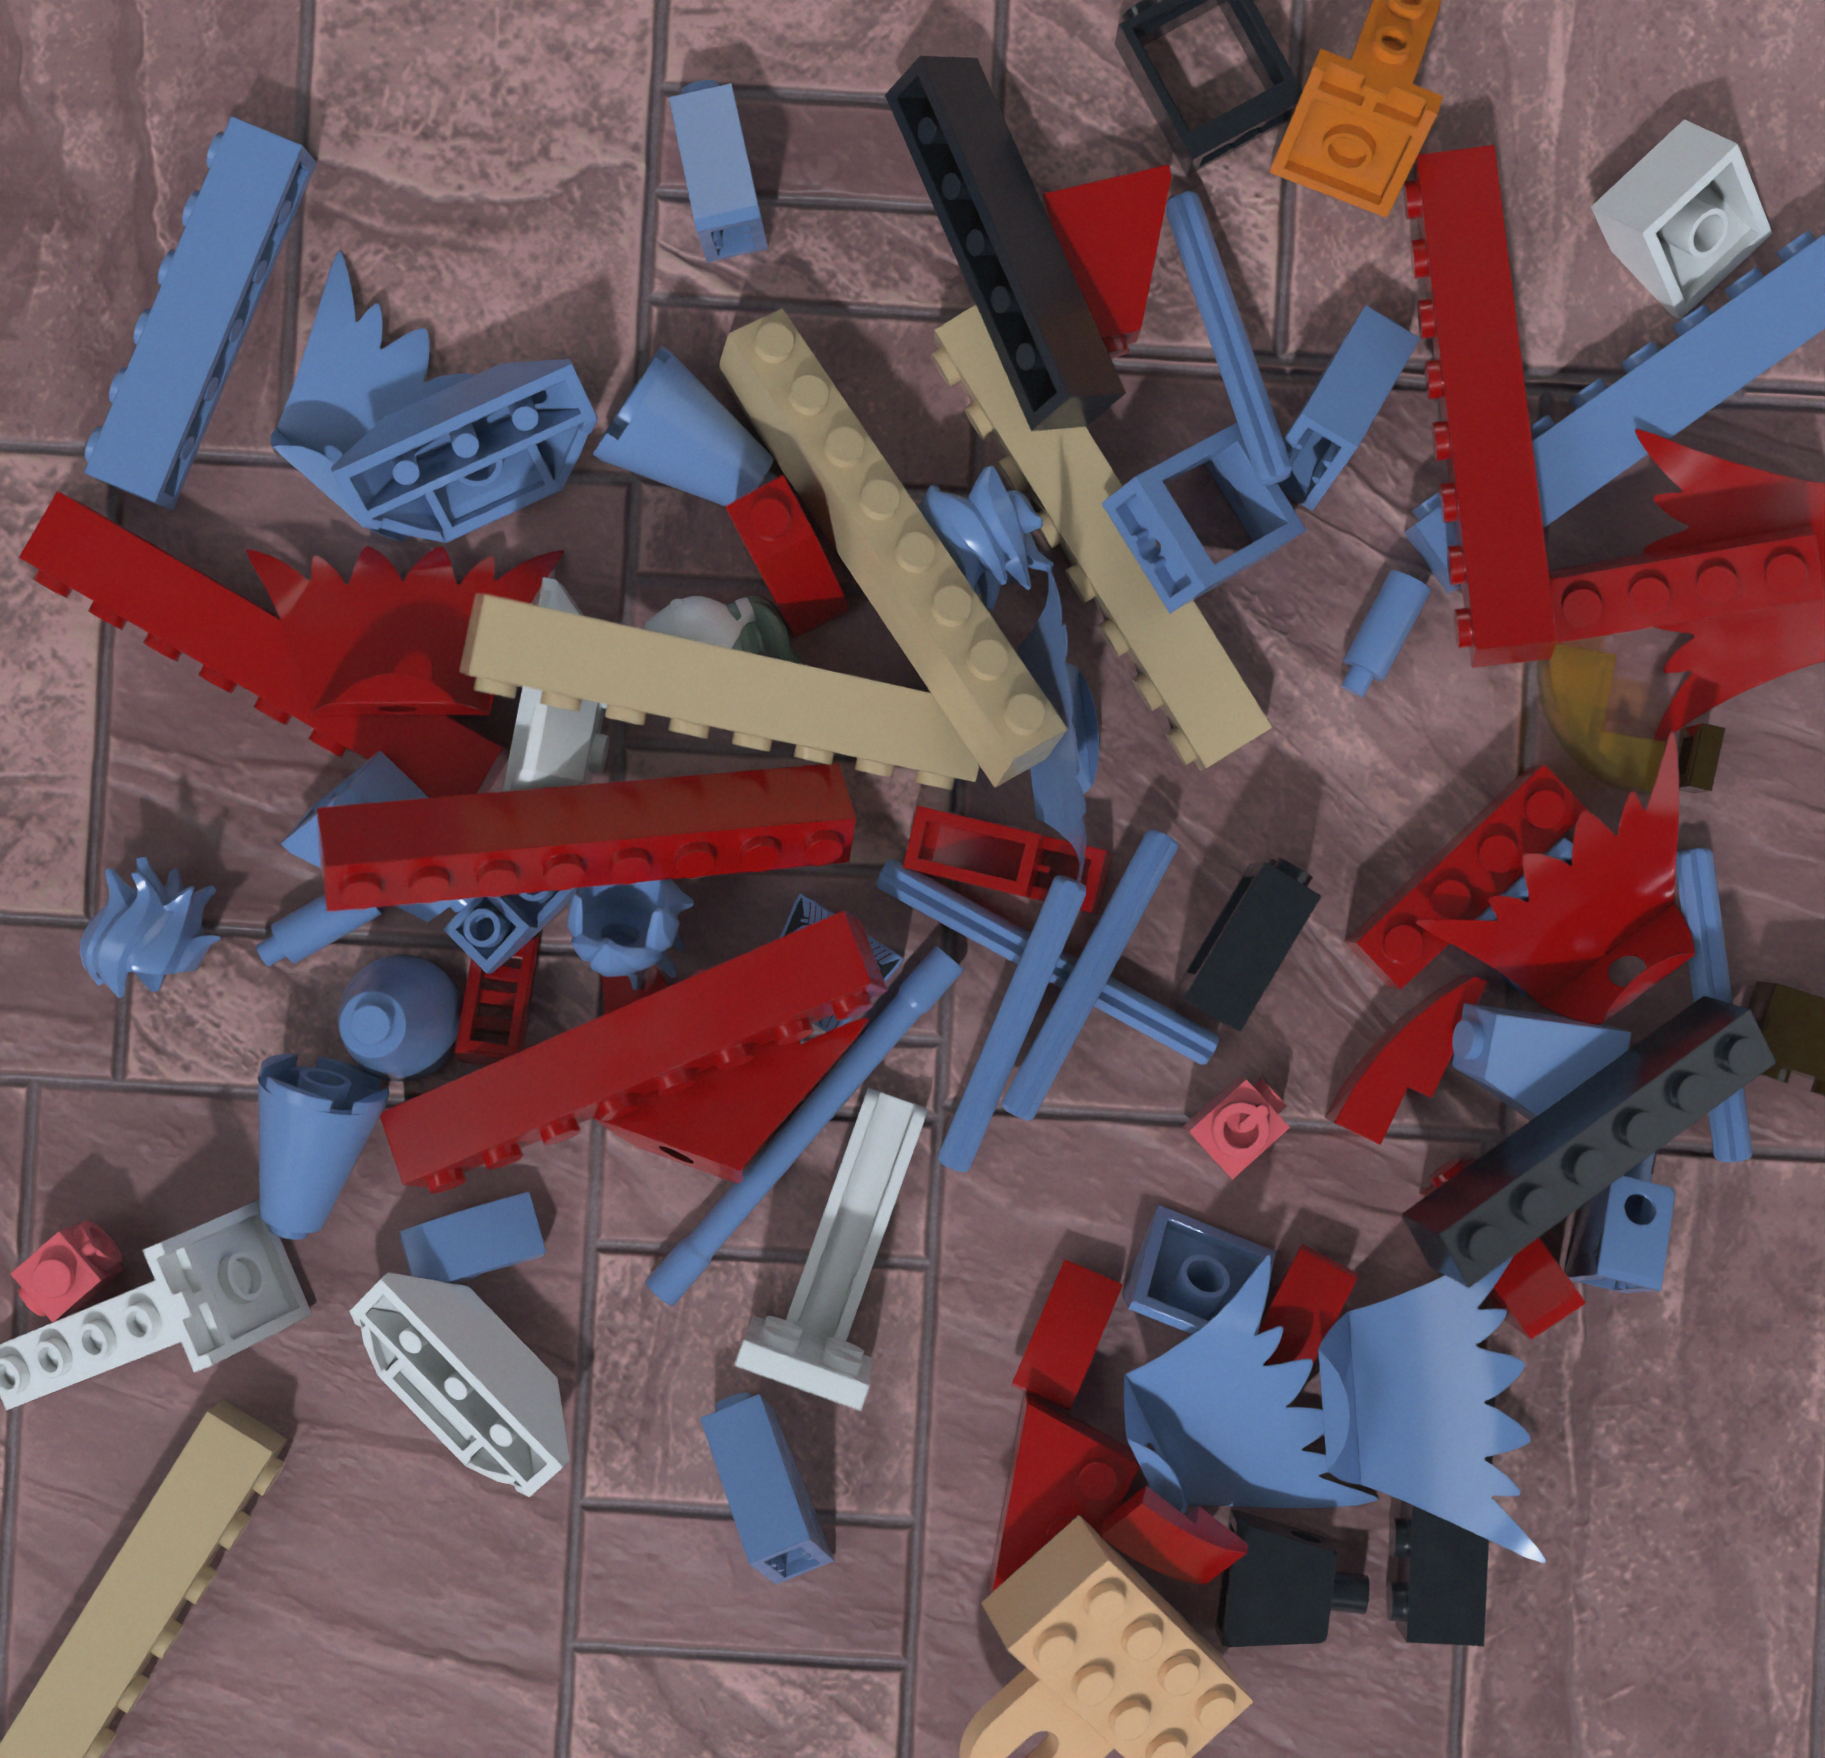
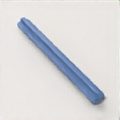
[876,859,1219,1065]

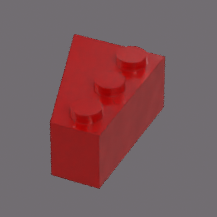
[988,1391,1140,1595]

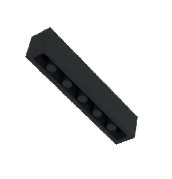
[885,56,1126,431]
[1401,996,1776,1288]

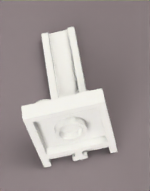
[734,1087,928,1410]
[0,1200,312,1410]

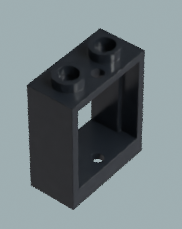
[1115,0,1302,176]
[1172,858,1322,1032]

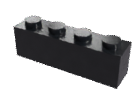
[1386,1396,1496,1646]

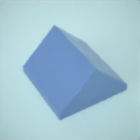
[1122,1205,1276,1335]

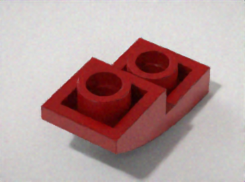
[1258,1244,1359,1366]
[1011,1259,1123,1411]
[1100,1486,1248,1585]

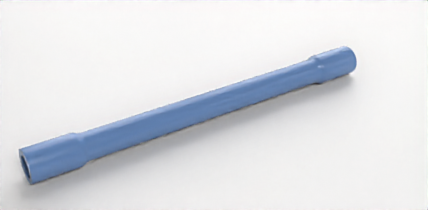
[645,945,964,1306]

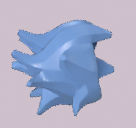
[918,466,1054,610]
[79,857,221,998]
[567,879,694,990]

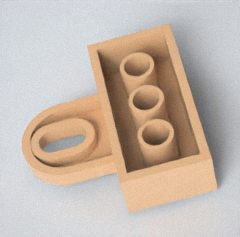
[959,1515,1254,1758]

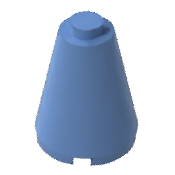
[592,345,778,506]
[338,955,464,1082]
[258,1054,389,1240]

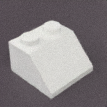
[1591,119,1773,320]

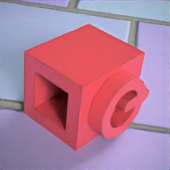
[1183,1075,1290,1180]
[10,1220,124,1323]

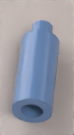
[1341,570,1432,698]
[256,894,384,967]

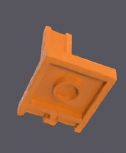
[1269,0,1444,218]

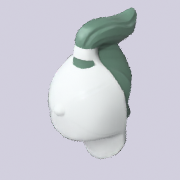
[643,595,803,664]

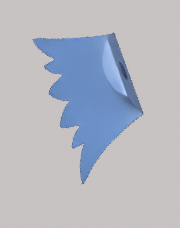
[270,251,477,542]
[1017,552,1099,887]
[1124,1255,1378,1514]
[1318,1256,1546,1563]

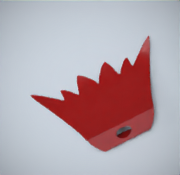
[1635,429,1825,745]
[246,546,564,715]
[1416,731,1695,1025]
[593,966,868,1184]

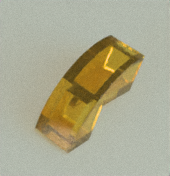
[1537,644,1666,795]

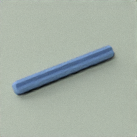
[1166,191,1292,486]
[1002,829,1178,1121]
[1676,847,1753,1163]
[938,875,1086,1172]

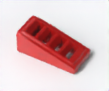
[455,937,540,1066]

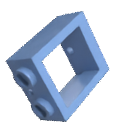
[1101,423,1307,613]

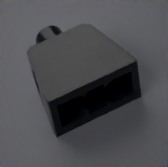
[1215,1509,1370,1647]

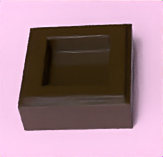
[1678,723,1726,794]

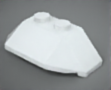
[503,577,609,791]
[349,1272,570,1497]

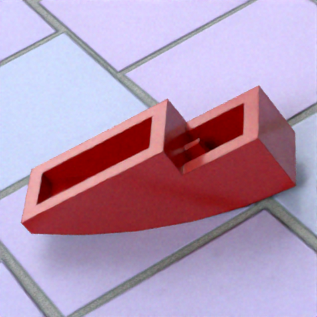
[902,805,1113,915]
[1324,974,1487,1145]

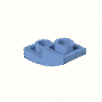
[443,888,577,974]
[399,1192,546,1284]

